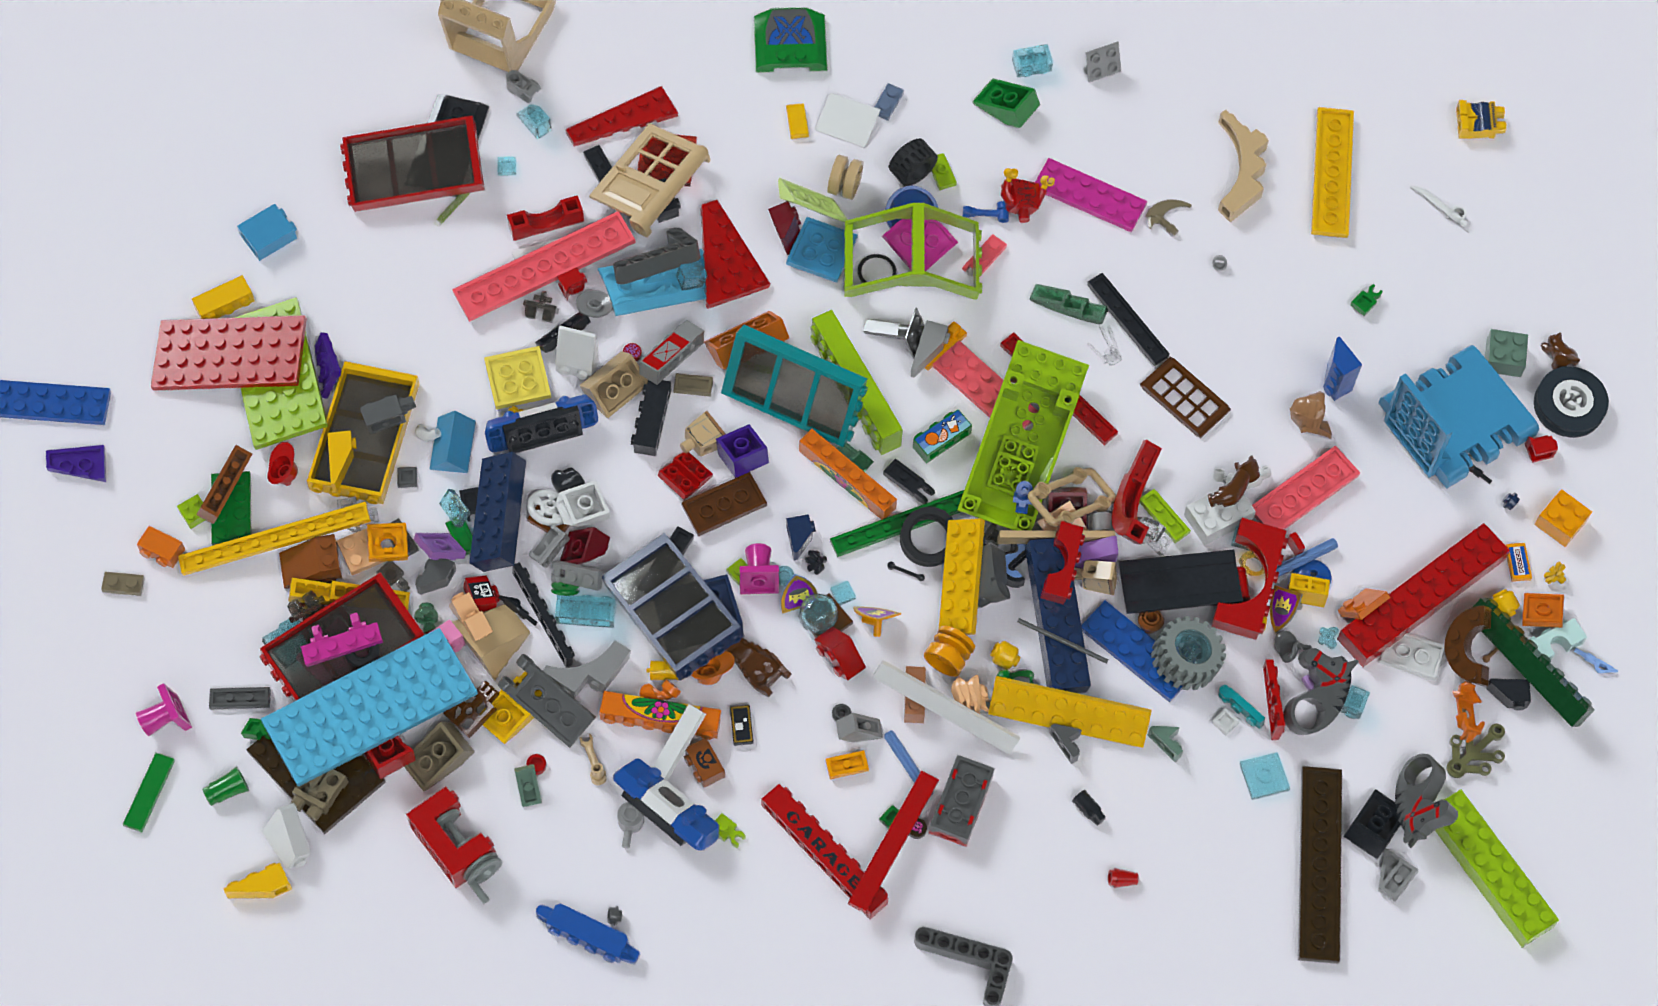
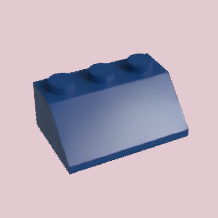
[1323,336,1362,401]

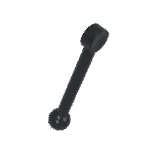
[887,561,925,582]

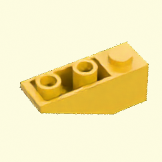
[223,862,292,898]

